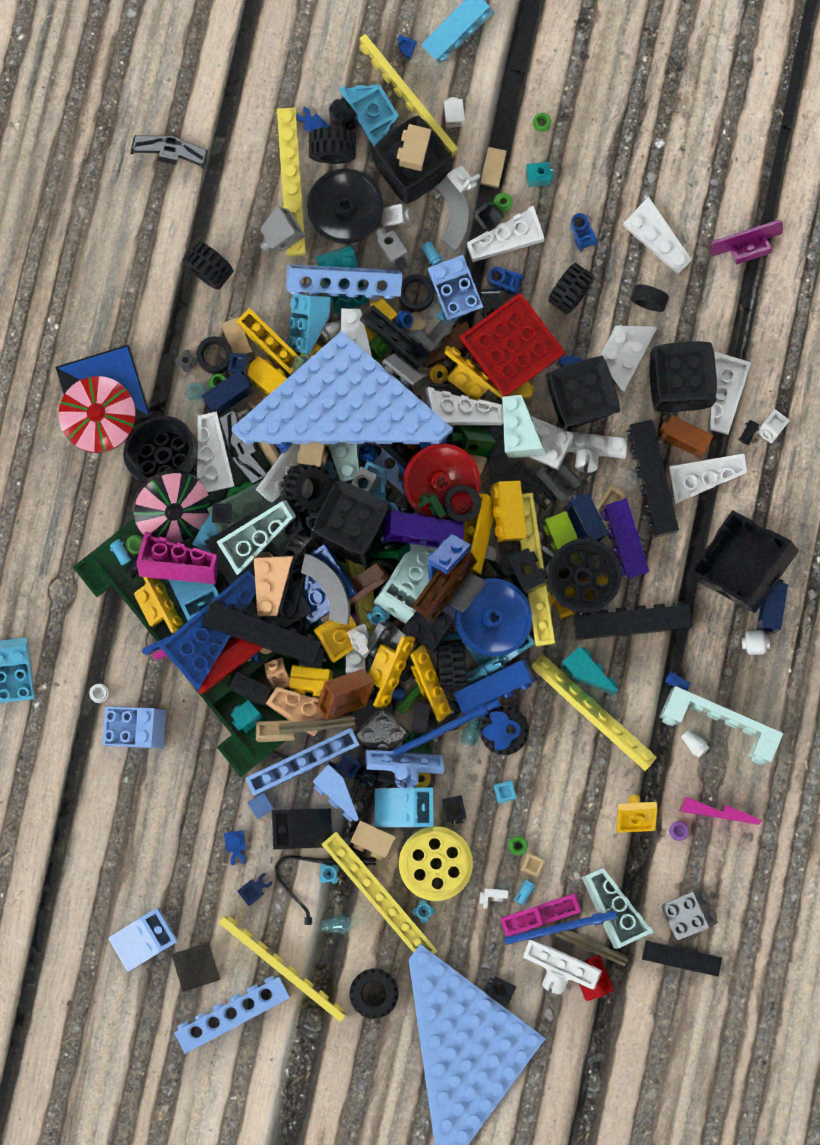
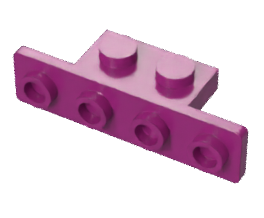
[710,219,783,265]

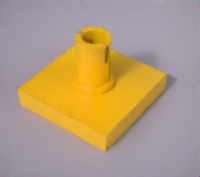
[314,615,357,663]
[616,795,657,833]

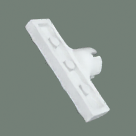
[567,431,628,473]
[523,939,602,994]

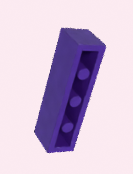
[601,499,649,580]
[384,510,464,548]

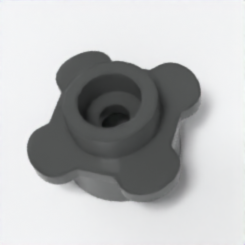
[175,350,198,372]

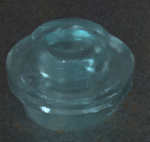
[186,382,205,401]

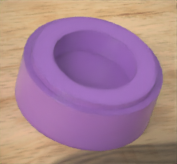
[669,821,689,841]

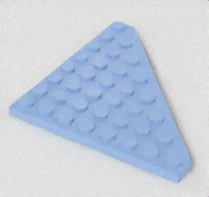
[232,331,453,444]
[408,944,546,1145]

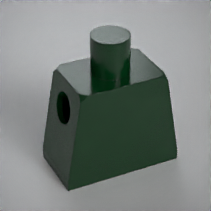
[447,425,496,457]

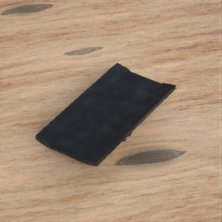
[204,512,312,629]

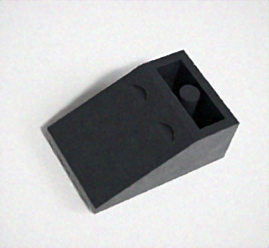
[272,808,332,850]

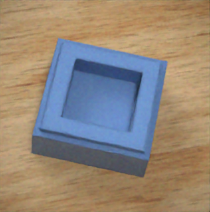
[248,792,274,819]

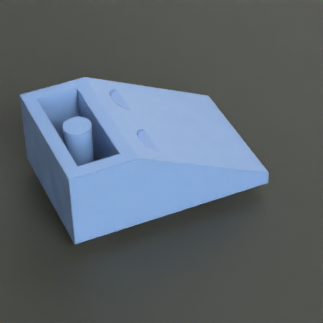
[427,255,483,320]
[102,707,167,749]
[313,764,359,822]
[108,908,179,972]

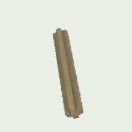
[279,715,355,735]
[555,930,628,966]

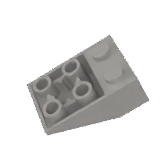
[383,352,427,394]

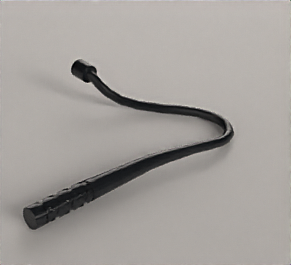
[274,855,376,925]

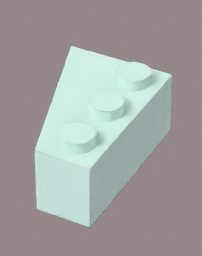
[502,395,547,458]

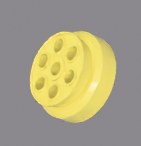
[399,827,473,901]

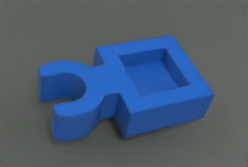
[296,107,330,133]
[224,830,246,866]

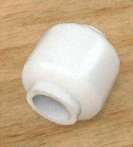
[742,630,770,655]

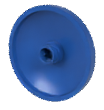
[455,579,532,657]

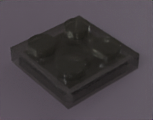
[354,707,410,751]
[171,942,221,992]

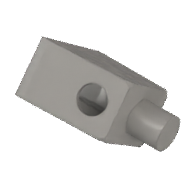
[260,206,305,252]
[376,227,411,271]

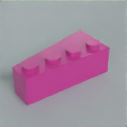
[136,532,219,584]

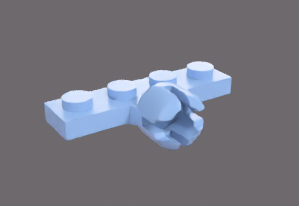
[365,750,444,789]

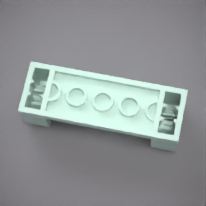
[373,521,459,624]
[659,686,783,765]

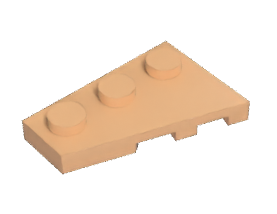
[254,556,294,616]
[265,687,325,737]

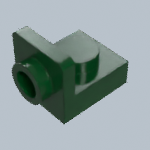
[416,492,447,518]
[402,733,433,754]

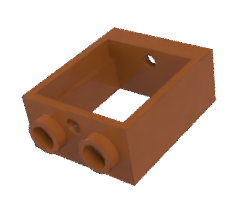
[659,415,714,459]
[317,669,374,721]

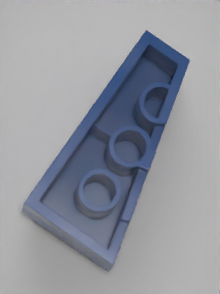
[453,659,538,714]

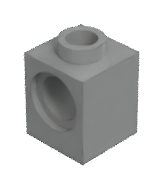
[351,467,381,494]

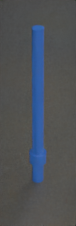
[393,699,501,757]
[504,911,618,945]

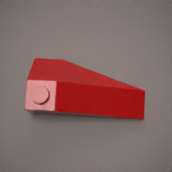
[198,637,263,695]

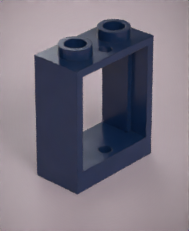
[201,370,253,416]
[564,492,609,542]
[756,579,788,633]

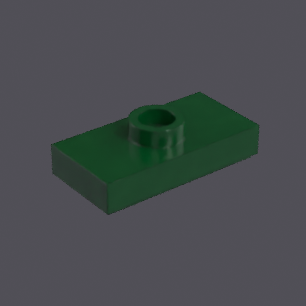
[369,542,411,559]

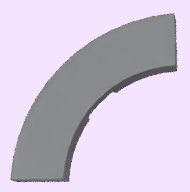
[436,174,469,252]
[301,554,350,625]

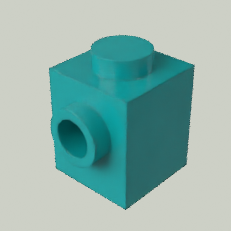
[526,162,554,188]
[231,700,264,733]

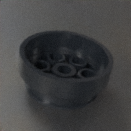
[123,416,198,484]
[547,539,622,613]

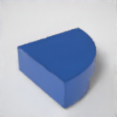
[398,35,417,60]
[558,356,582,367]

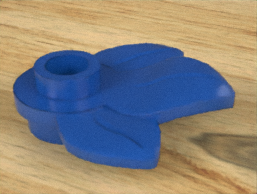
[482,711,521,750]

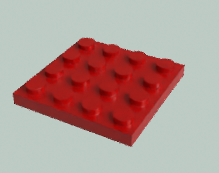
[459,293,566,397]

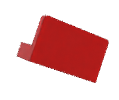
[579,955,614,1001]

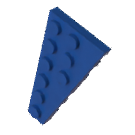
[159,570,256,691]

